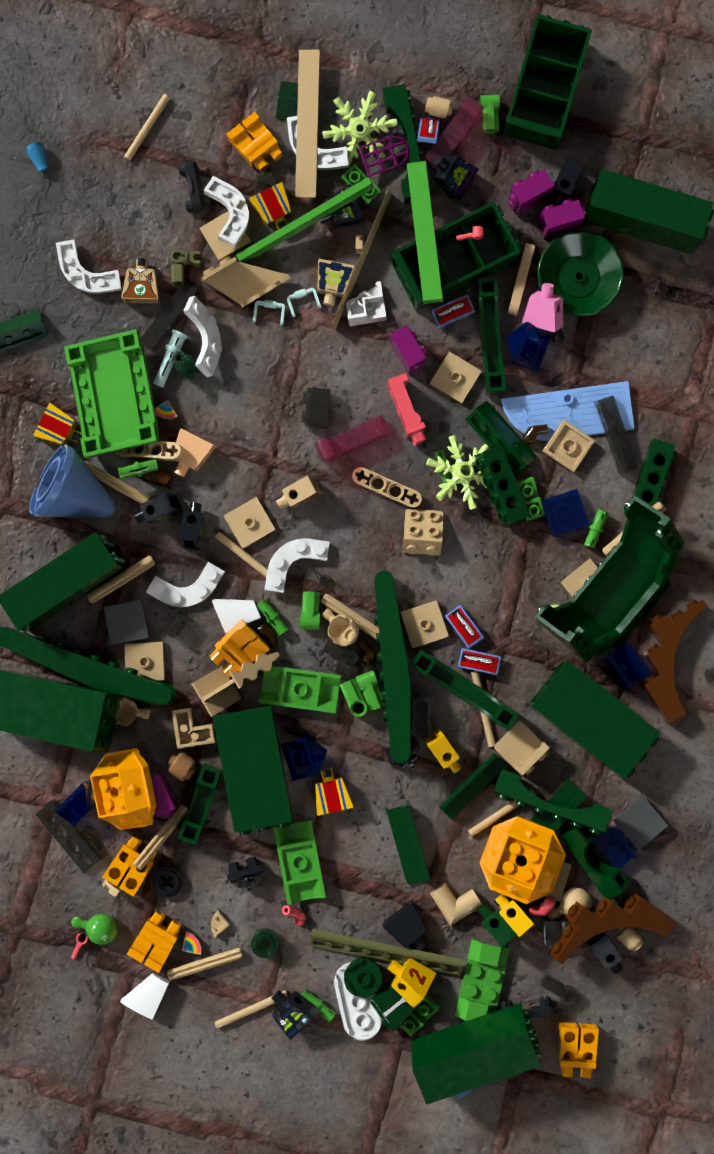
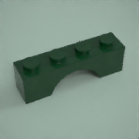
[178,763,223,845]
[561,826,631,899]

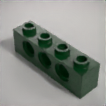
[631,438,677,506]
[474,445,530,526]

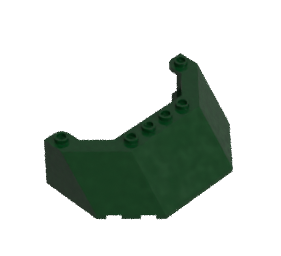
[534,495,684,662]

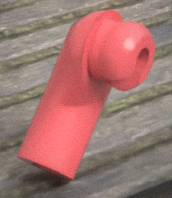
[282,905,306,926]

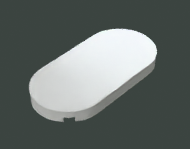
[334,962,382,1041]

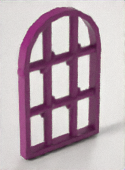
[358,136,409,177]

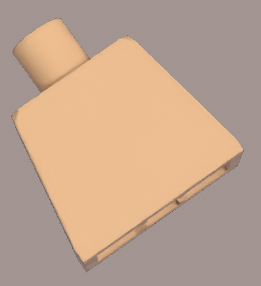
[172,429,215,478]

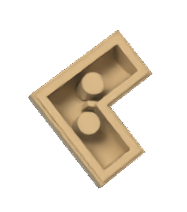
[172,708,216,749]
[430,882,483,926]

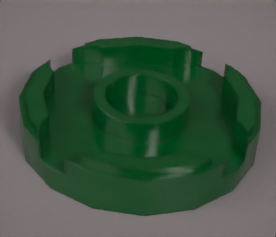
[344,958,382,998]

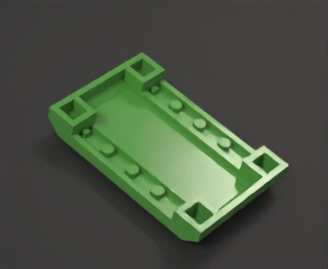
[64,329,159,458]

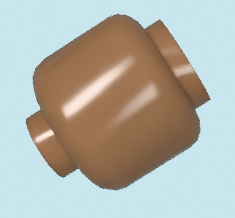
[167,753,197,781]

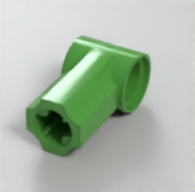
[479,94,500,134]
[300,592,320,630]
[355,670,385,711]
[340,678,367,717]

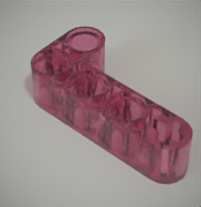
[424,95,484,170]
[314,415,390,463]

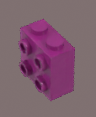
[507,169,554,215]
[538,199,586,239]
[389,325,427,375]
[151,771,179,819]

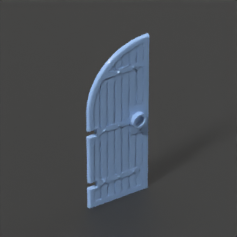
[501,381,634,441]

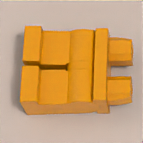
[227,112,282,173]
[210,619,270,677]
[102,836,158,897]
[126,910,181,973]
[558,1022,599,1078]

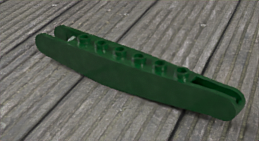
[374,570,412,764]
[0,627,177,705]

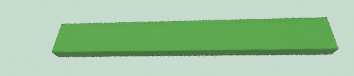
[407,161,443,304]
[236,177,375,264]

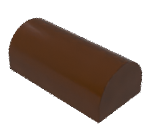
[132,459,173,488]

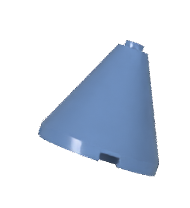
[29,444,116,518]

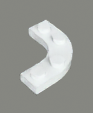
[287,116,349,170]
[204,176,249,248]
[56,240,122,294]
[183,296,222,377]
[264,538,330,593]
[146,562,225,607]

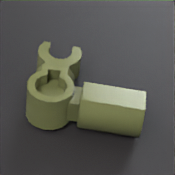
[171,250,201,287]

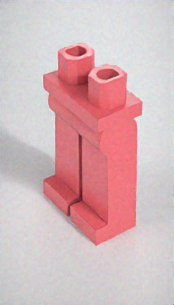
[387,373,426,446]

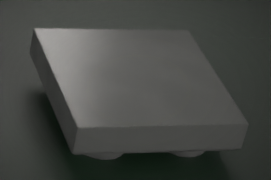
[104,600,149,645]
[613,796,668,851]

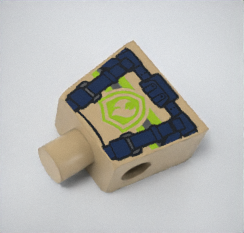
[318,259,354,307]

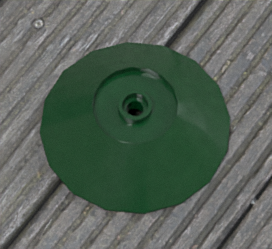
[537,230,625,317]

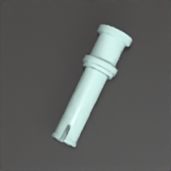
[153,329,188,388]

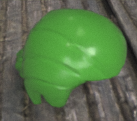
[71,914,118,945]

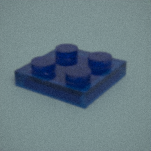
[541,489,589,537]

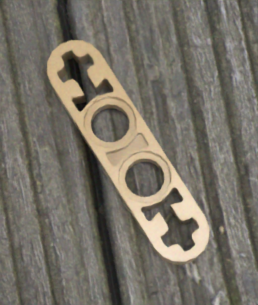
[507,243,535,316]
[115,441,184,461]
[352,467,422,508]

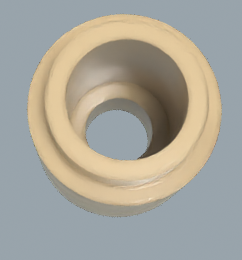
[425,96,453,119]
[615,927,644,952]

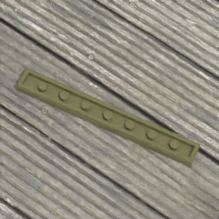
[309,929,465,976]

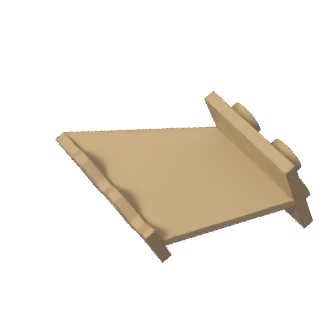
[201,256,290,308]
[192,652,280,717]

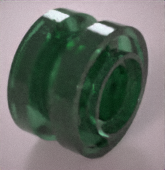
[172,352,201,382]
[251,928,279,958]

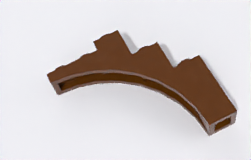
[641,599,707,724]
[550,892,677,964]

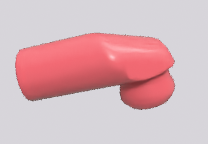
[529,896,556,916]

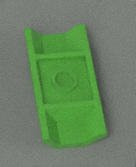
[259,666,341,713]
[273,820,326,905]
[455,939,510,1021]

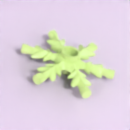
[322,91,397,166]
[426,435,490,510]

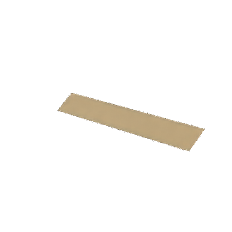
[295,50,320,197]
[332,188,392,330]

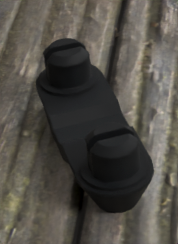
[178,160,205,213]
[500,996,555,1019]

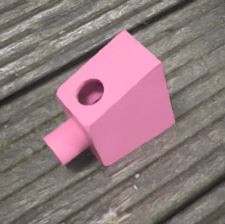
[522,283,563,332]

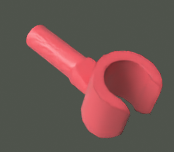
[456,226,483,241]
[71,933,89,959]

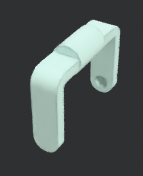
[287,288,321,317]
[253,300,285,326]

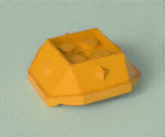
[90,748,156,830]
[480,816,566,904]

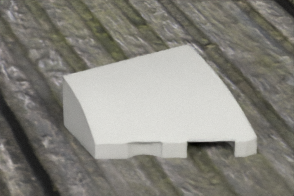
[346,281,387,326]
[212,599,261,633]
[120,973,170,1020]

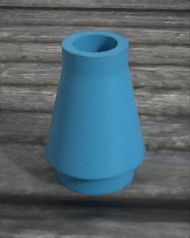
[26,142,49,172]

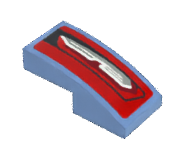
[417,118,439,144]
[432,295,476,328]
[445,605,484,649]
[458,648,502,675]

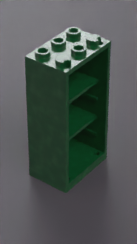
[502,14,592,150]
[583,169,714,254]
[390,201,521,312]
[0,532,126,632]
[528,660,660,779]
[0,670,120,752]
[213,705,294,835]
[411,1003,542,1105]

